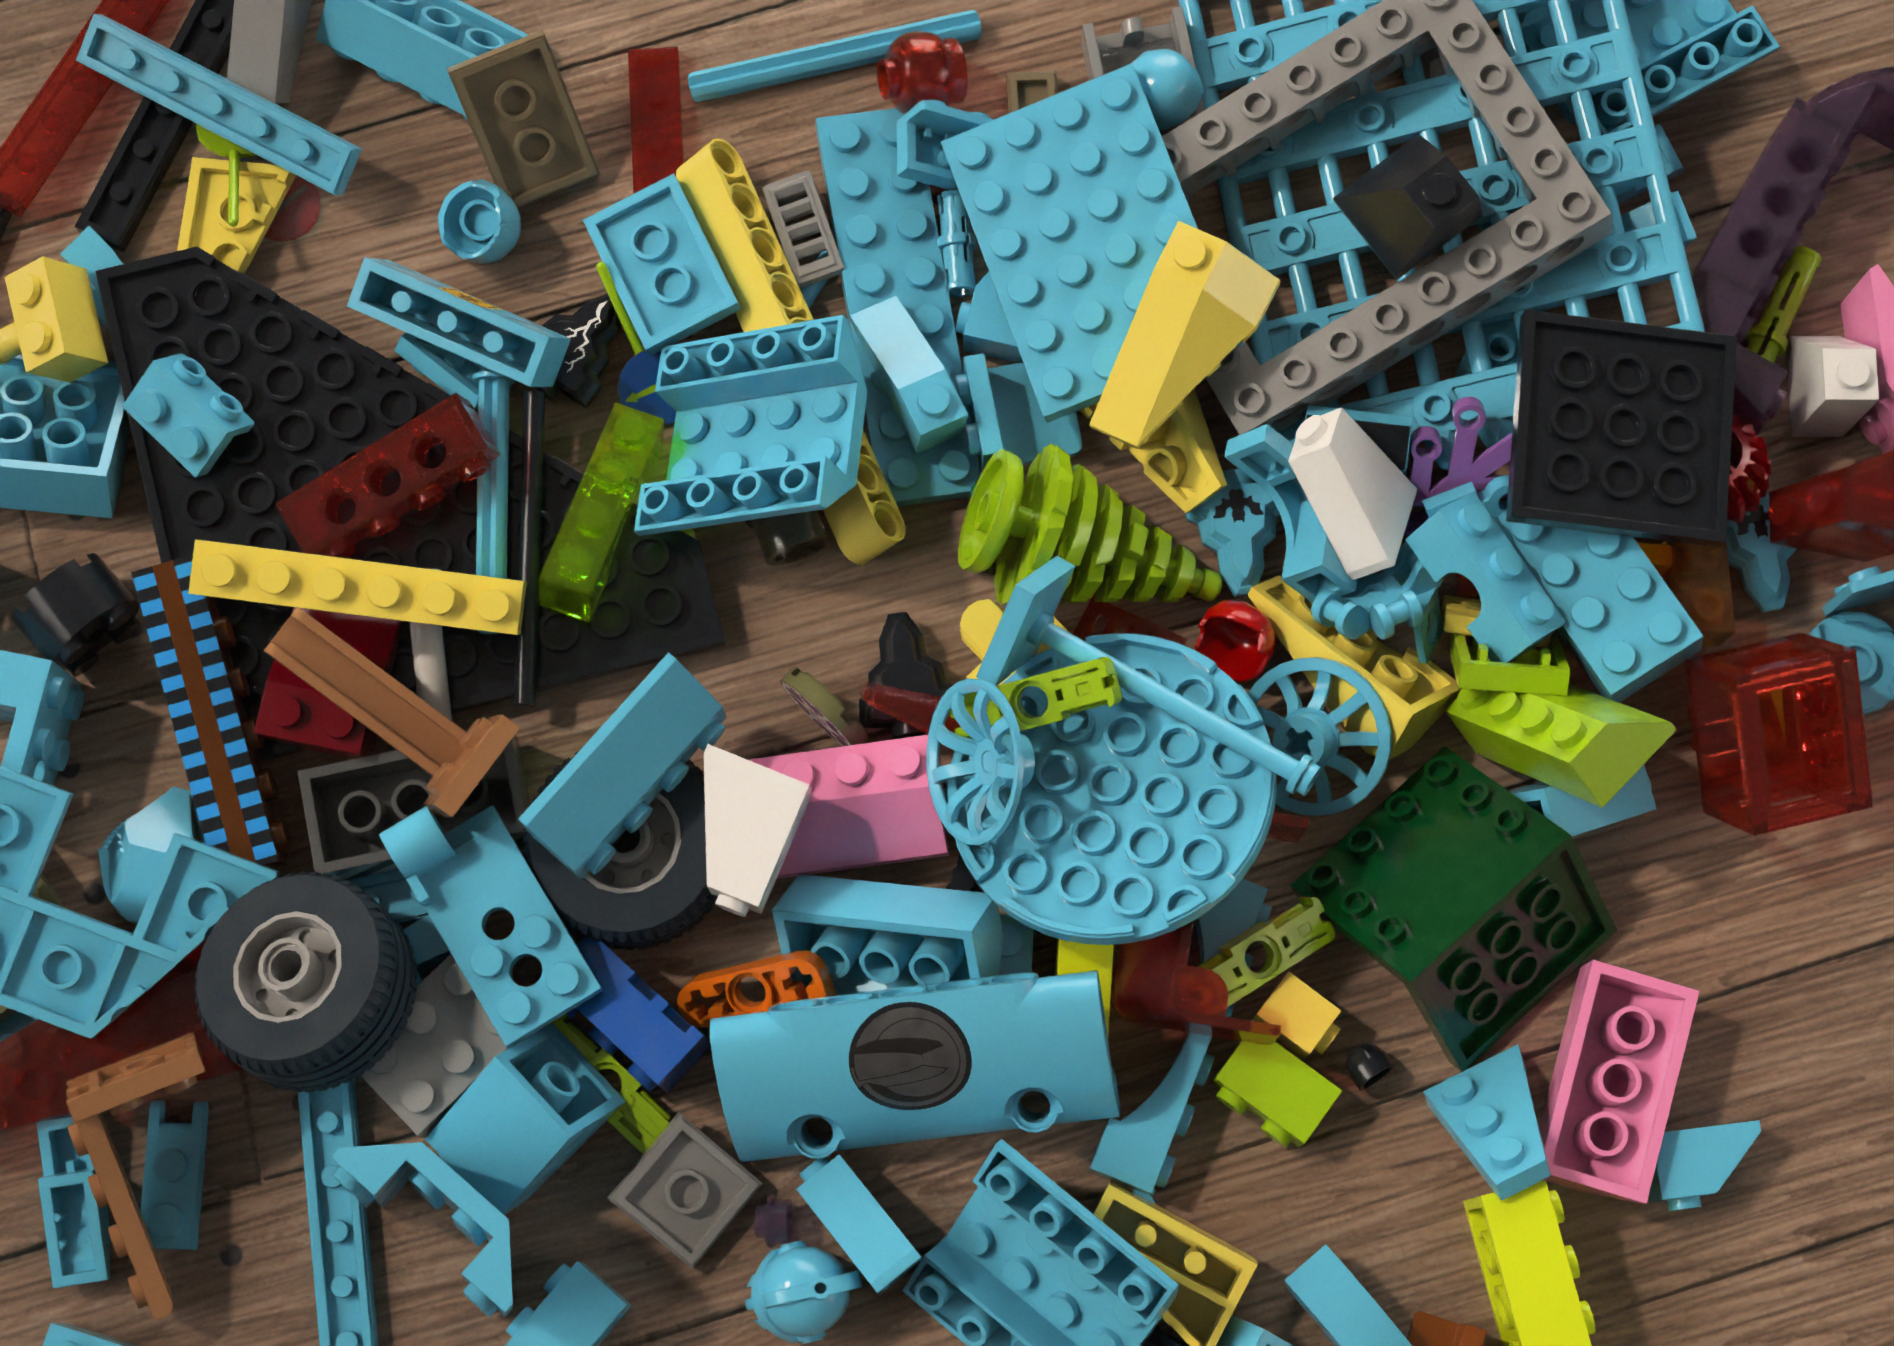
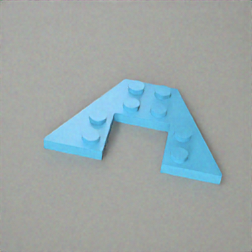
[0,766,280,1039]

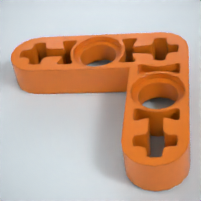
[677,950,837,1028]

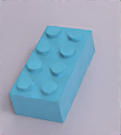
[1494,511,1704,702]

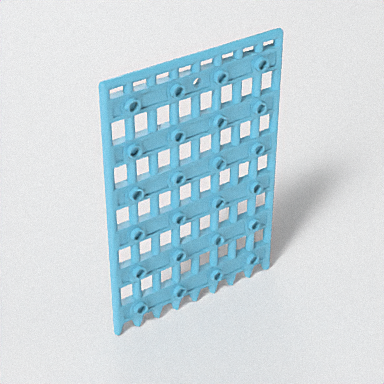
[1178,0,1705,476]

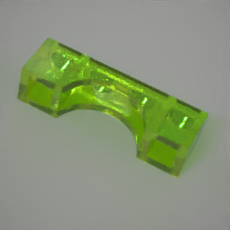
[539,402,664,622]

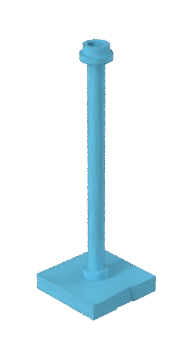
[976,556,1321,796]

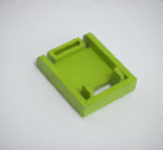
[1449,633,1570,696]

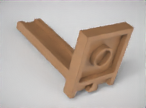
[264,607,520,818]
[66,1032,206,1321]

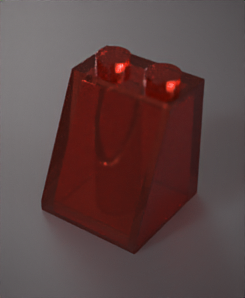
[1769,448,1894,562]

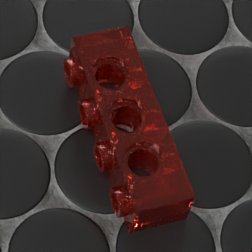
[275,393,501,558]

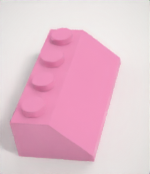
[749,735,950,879]
[1539,960,1699,1204]

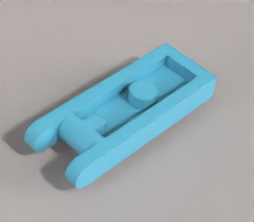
[141,1100,209,1250]

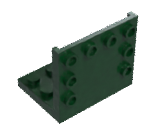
[1290,746,1617,1072]

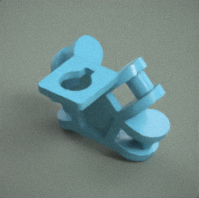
[1311,542,1444,664]

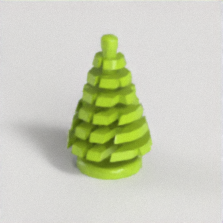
[958,443,1222,605]

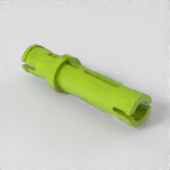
[1734,246,1822,393]

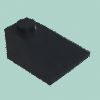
[1333,134,1483,281]

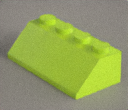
[1445,684,1677,808]

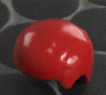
[1195,600,1276,683]

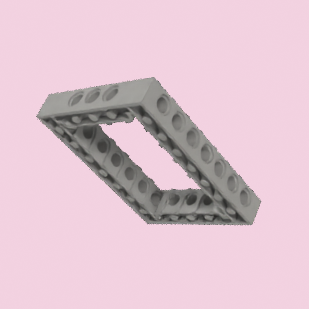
[1162,0,1613,435]

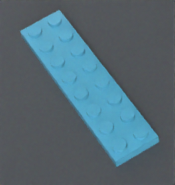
[815,106,981,507]

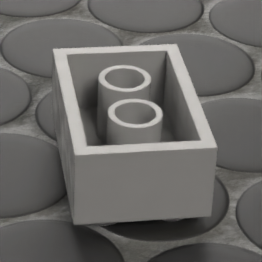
[361,954,546,1138]

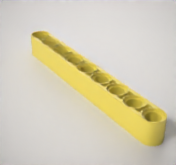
[676,138,906,565]

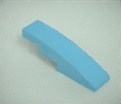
[35,1056,111,1288]

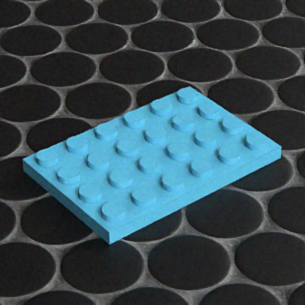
[940,63,1243,423]

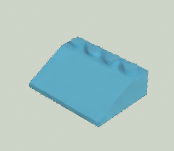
[0,354,130,518]

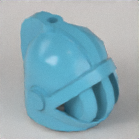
[745,1240,863,1344]

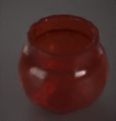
[877,31,968,114]

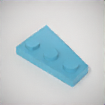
[1423,1044,1551,1201]

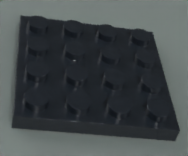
[1506,310,1737,547]

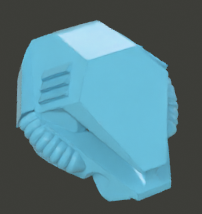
[98,786,205,925]

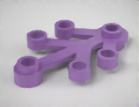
[1404,397,1512,536]

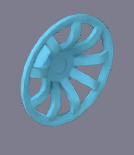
[1248,657,1392,816]
[926,679,1035,845]

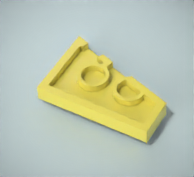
[177,157,296,274]

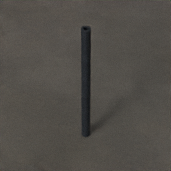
[514,391,545,706]

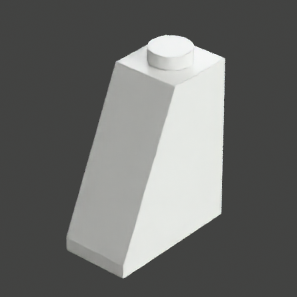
[1786,336,1879,437]
[1288,407,1417,580]
[704,744,812,917]

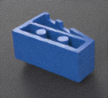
[566,937,711,1094]

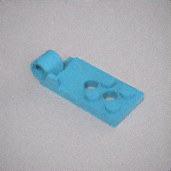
[379,805,604,1048]

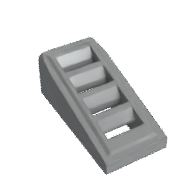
[763,171,845,289]

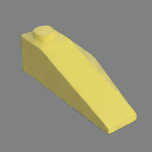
[1089,221,1281,449]
[1079,388,1227,513]
[1248,575,1461,760]

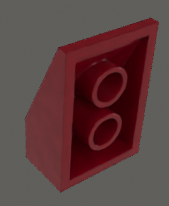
[254,607,404,759]

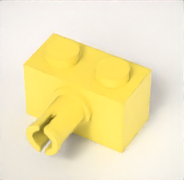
[0,256,109,383]

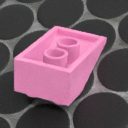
[1840,264,1894,455]

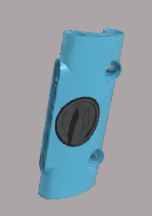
[710,970,1120,1162]

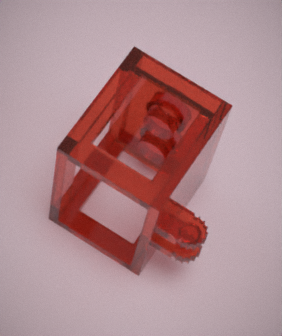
[1685,633,1873,836]

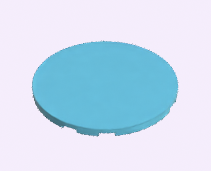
[947,633,1277,945]

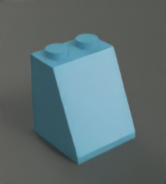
[425,1023,626,1215]

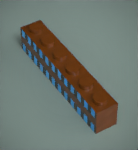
[131,554,292,869]

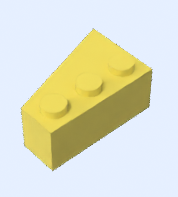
[1093,1179,1258,1346]

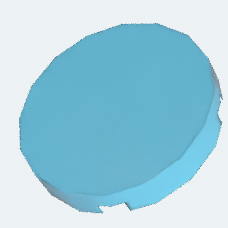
[1799,611,1894,716]

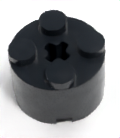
[13,553,141,677]

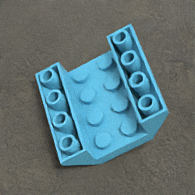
[1518,0,1780,135]
[634,315,867,536]
[902,1139,1179,1346]
[330,1142,513,1318]

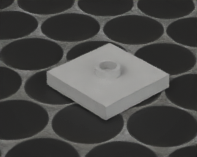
[607,1112,763,1269]

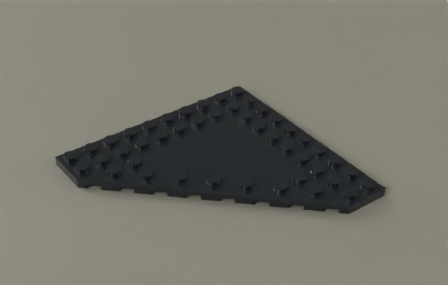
[95,246,726,762]

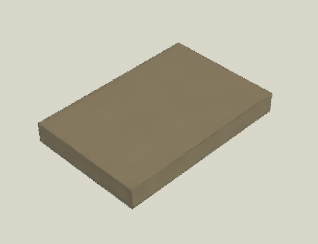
[446,30,600,208]

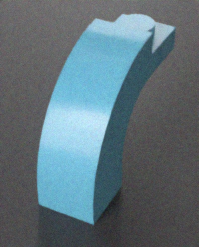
[1224,424,1357,603]

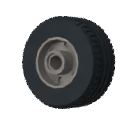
[523,751,718,950]
[194,872,417,1093]

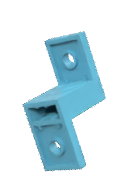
[0,650,84,786]

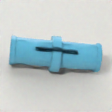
[937,190,977,298]

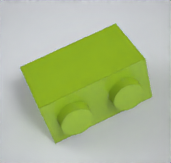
[1211,1025,1343,1148]

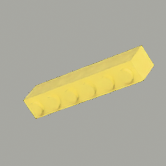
[188,539,527,635]

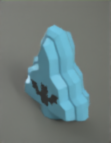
[1185,469,1281,597]
[1718,490,1804,612]

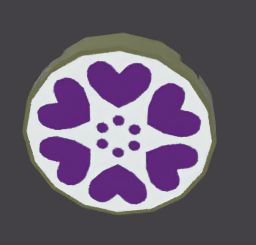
[780,667,869,747]

